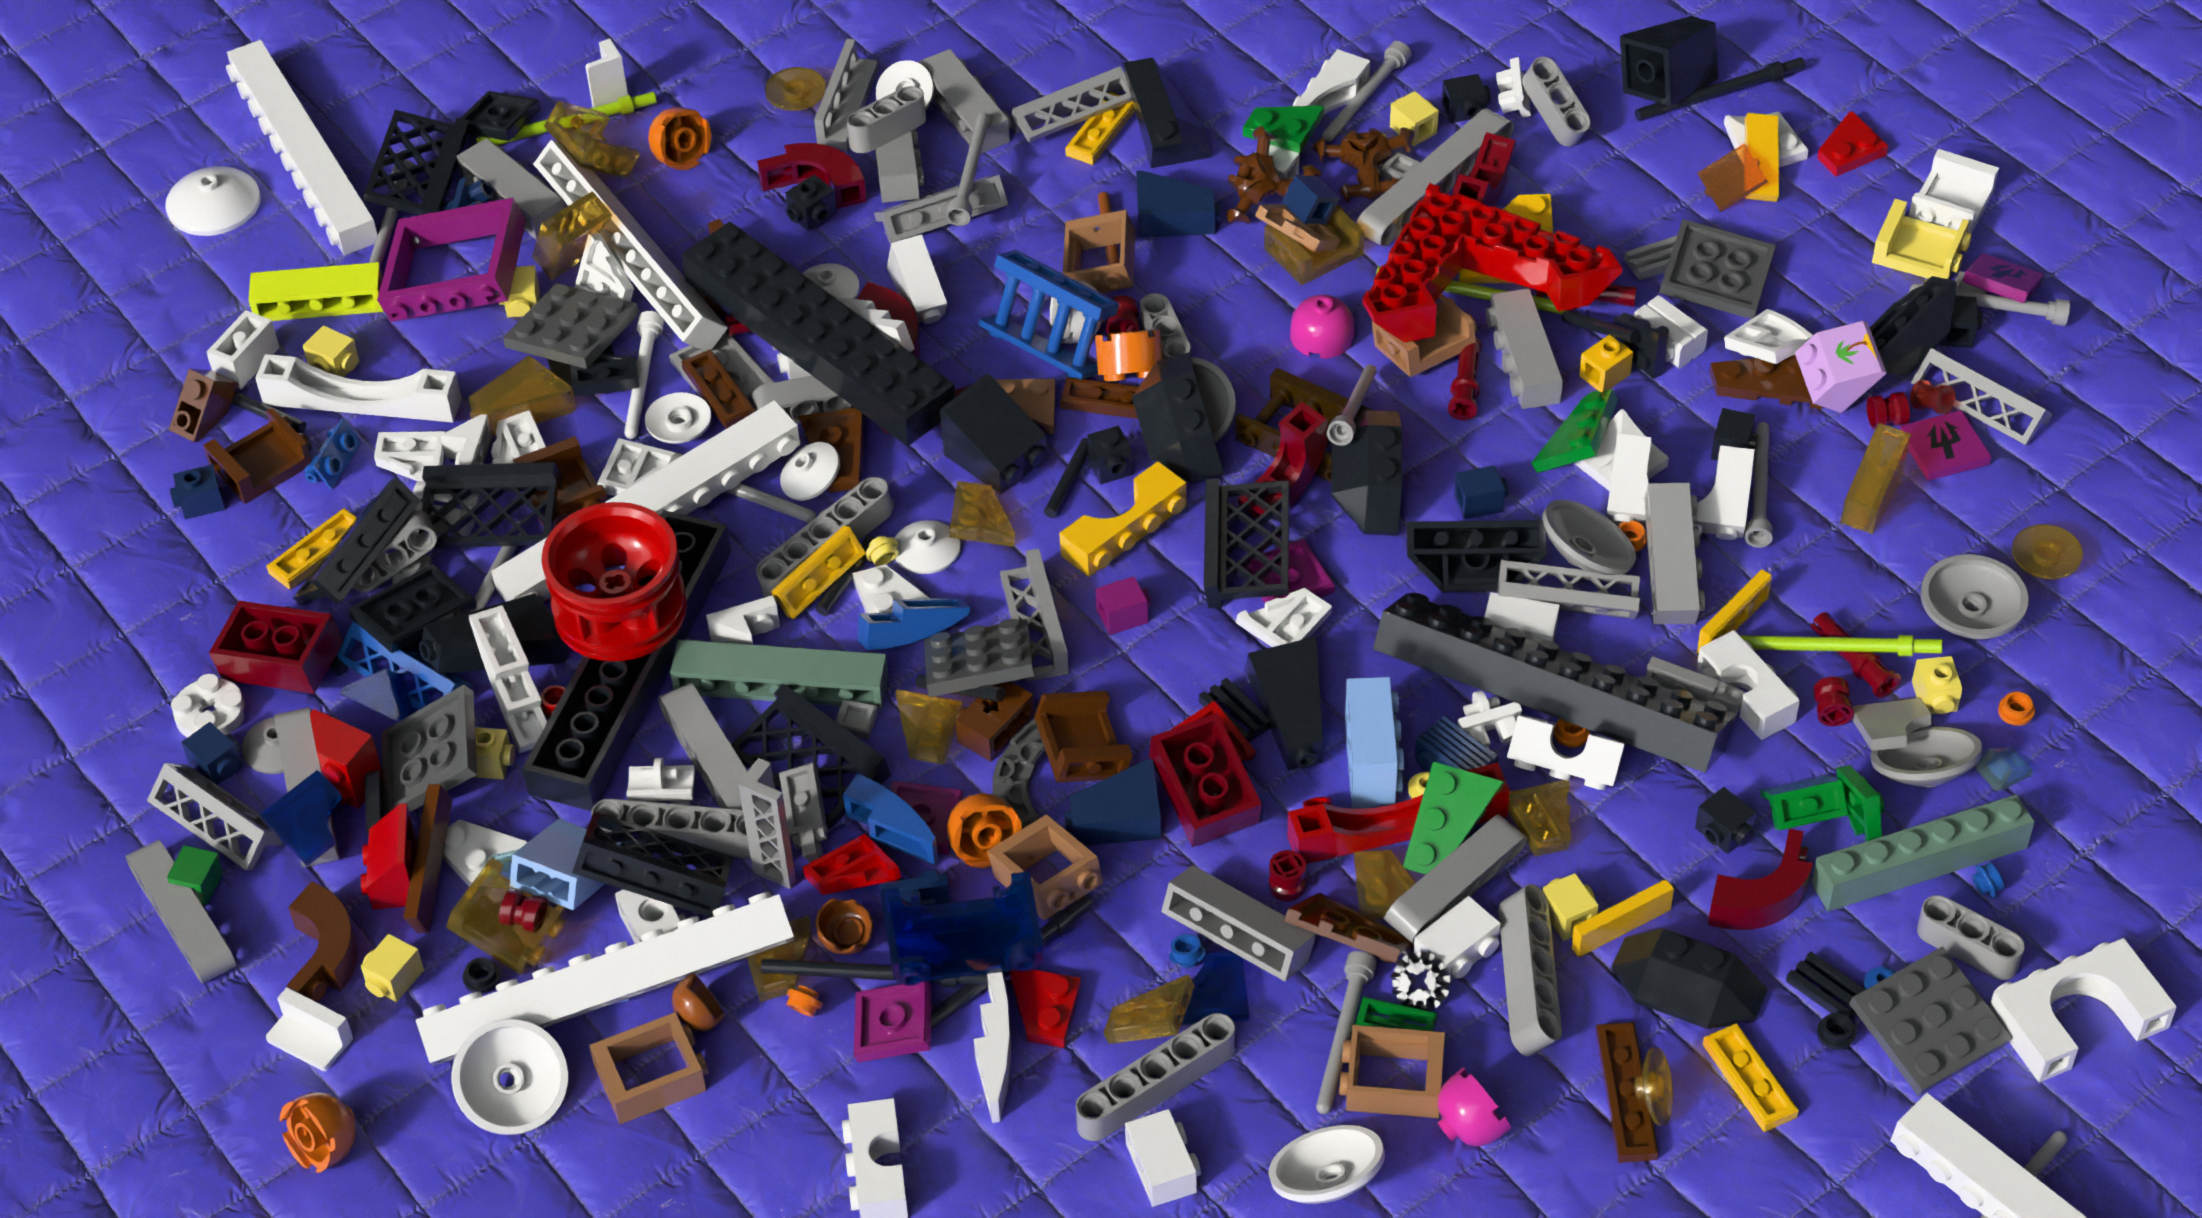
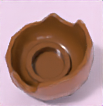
[815,898,874,955]
[672,974,724,1032]

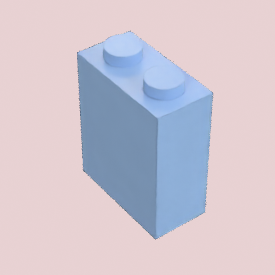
[509,819,622,910]

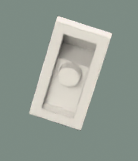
[441,414,492,465]
[706,595,780,645]

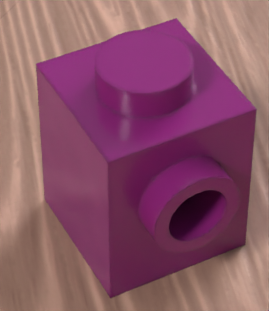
[1096,576,1151,636]

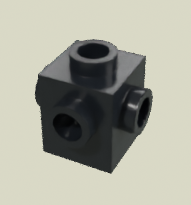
[785,174,837,231]

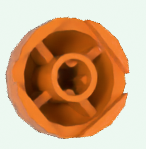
[648,107,712,170]
[947,793,1022,868]
[280,1092,355,1173]

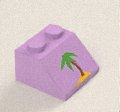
[1795,321,1887,413]

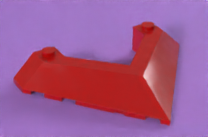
[1363,183,1622,342]

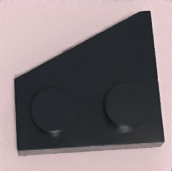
[1614,313,1669,379]
[570,353,639,397]

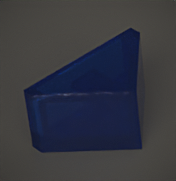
[340,669,414,721]

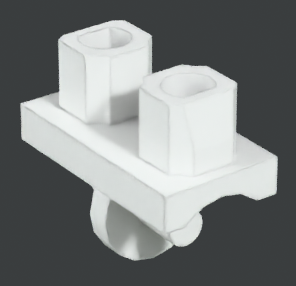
[1496,57,1544,118]
[1458,690,1522,747]
[626,758,695,805]

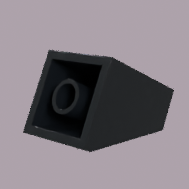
[1620,16,1718,106]
[940,373,1047,495]

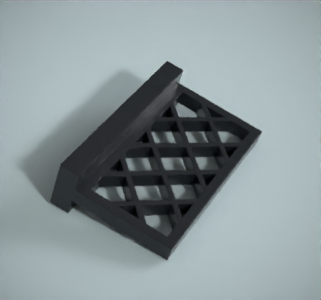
[363,109,469,215]
[418,462,564,548]
[292,478,421,605]
[1204,478,1290,608]
[731,683,891,829]
[572,811,733,918]

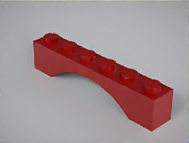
[1287,763,1510,864]

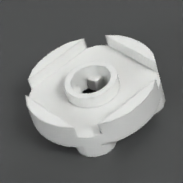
[171,674,245,737]

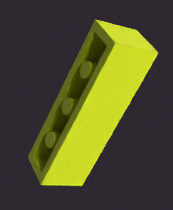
[248,262,383,321]

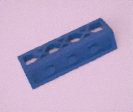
[337,621,475,710]

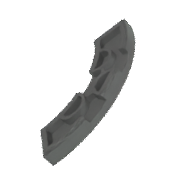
[992,719,1047,829]

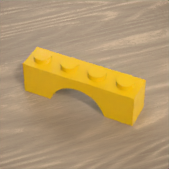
[1059,461,1187,577]

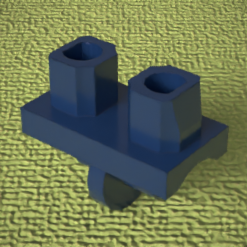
[444,177,494,211]
[880,870,951,922]

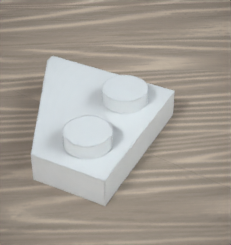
[574,232,634,302]
[491,410,546,464]
[374,431,445,482]
[598,438,675,496]
[852,564,929,613]
[1236,588,1332,647]
[442,819,527,891]

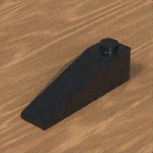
[1123,57,1211,168]

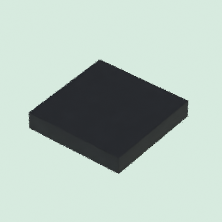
[460,91,541,141]

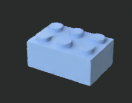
[1345,677,1404,809]

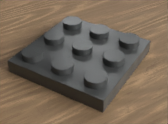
[1659,219,1776,319]
[503,283,639,369]
[924,619,1034,697]
[382,685,477,815]
[1849,946,2012,1097]

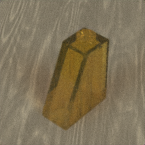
[532,191,612,280]
[468,355,576,436]
[1840,423,1911,534]

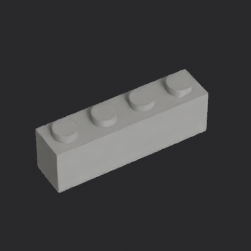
[918,49,1012,154]
[875,128,924,203]
[456,138,566,240]
[1486,288,1563,409]
[1644,483,1705,624]
[1161,865,1316,982]

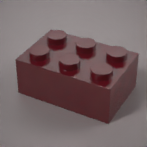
[209,601,343,694]
[1149,713,1262,847]

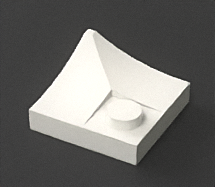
[1724,111,1808,168]
[1724,309,1813,364]
[1574,409,1669,491]

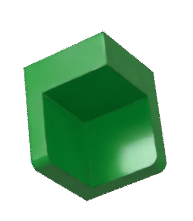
[167,845,222,907]

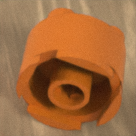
[1095,329,1163,381]

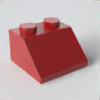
[309,709,383,809]
[361,803,417,910]

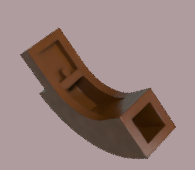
[287,881,357,1002]

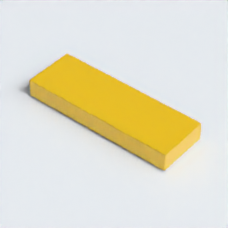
[1065,92,1135,165]
[1745,113,1779,202]
[266,508,357,590]
[771,525,866,619]
[1697,569,1772,654]
[1571,879,1674,957]
[1702,1023,1799,1132]

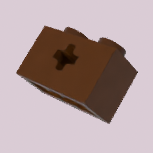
[955,681,1035,762]

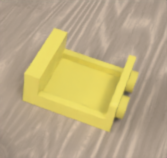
[1872,199,1972,279]

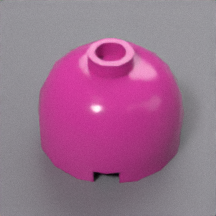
[1290,295,1355,359]
[1437,1067,1512,1147]

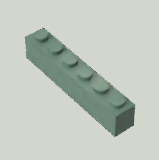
[670,640,888,709]
[1811,794,2034,912]

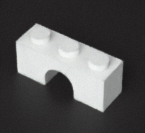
[1696,630,1800,740]
[1507,714,1626,790]
[842,1098,908,1218]

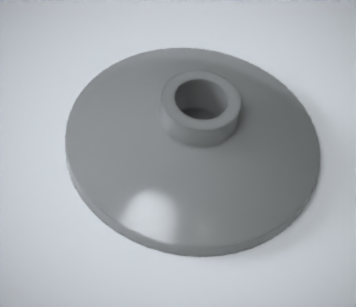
[242,717,284,774]

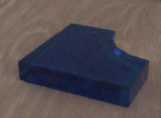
[259,770,342,866]
[1170,951,1249,1026]

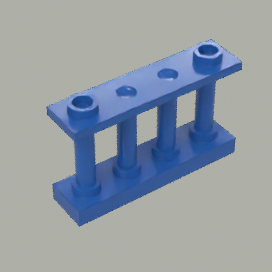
[978,250,1120,380]

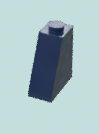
[1136,171,1221,237]
[1064,759,1161,846]

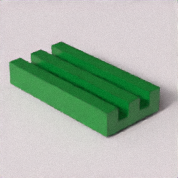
[1355,997,1437,1031]

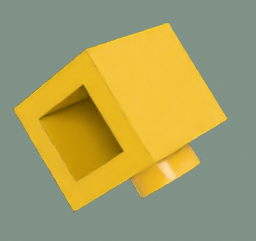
[1579,335,1633,392]

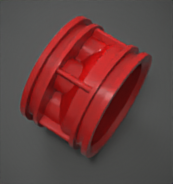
[541,502,687,661]

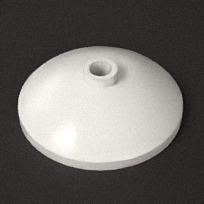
[166,166,260,236]
[451,1019,568,1135]
[1269,1125,1385,1204]

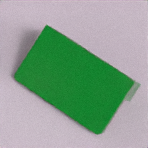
[1760,775,1848,831]

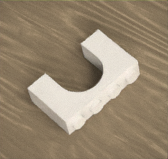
[1607,433,1755,540]
[1989,938,2177,1083]

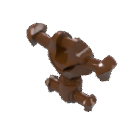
[1226,125,1322,224]
[1313,127,1415,202]

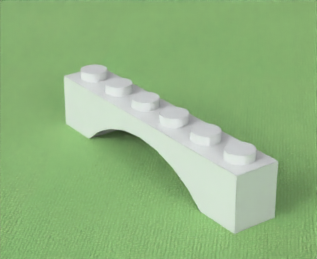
[1255,49,1370,179]
[255,354,462,423]

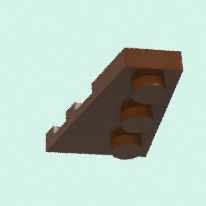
[1709,355,1822,409]
[798,408,865,493]
[1284,892,1414,963]

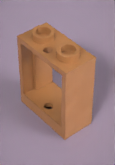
[1063,210,1135,293]
[988,814,1103,920]
[589,1012,709,1124]
[1339,1025,1445,1119]

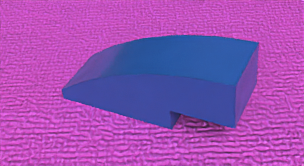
[857,598,970,650]
[843,773,938,865]

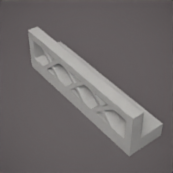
[814,38,879,151]
[1010,66,1132,142]
[874,175,1008,243]
[1911,348,2053,446]
[1000,548,1069,682]
[1497,560,1640,619]
[738,758,796,889]
[147,763,287,870]

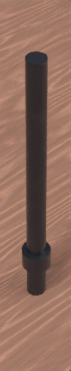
[1635,57,1805,121]
[931,895,1093,1030]
[761,958,988,988]

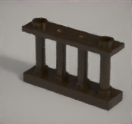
[1235,368,1375,483]

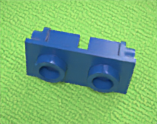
[305,419,361,489]

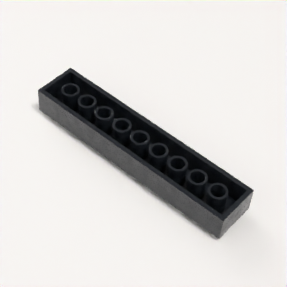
[682,222,955,447]
[522,510,731,811]
[1373,593,1736,773]

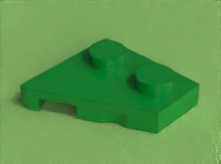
[1243,105,1324,153]
[1836,765,1884,842]

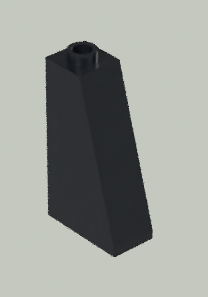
[419,593,568,673]
[1247,636,1323,771]

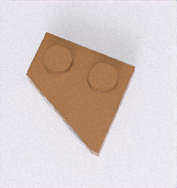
[1255,204,1340,252]
[995,379,1056,434]

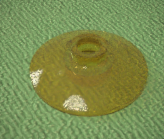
[765,67,826,111]
[2012,524,2083,579]
[1635,1047,1673,1126]

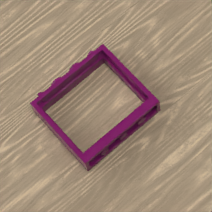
[377,197,526,322]

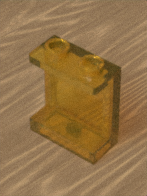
[544,101,640,178]
[1264,205,1365,286]
[446,857,566,975]

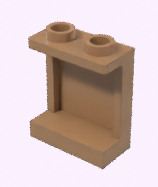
[1372,293,1477,377]

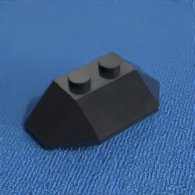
[1870,276,1957,375]
[1132,352,1224,485]
[1331,410,1402,536]
[1406,520,1546,593]
[1611,928,1768,1029]

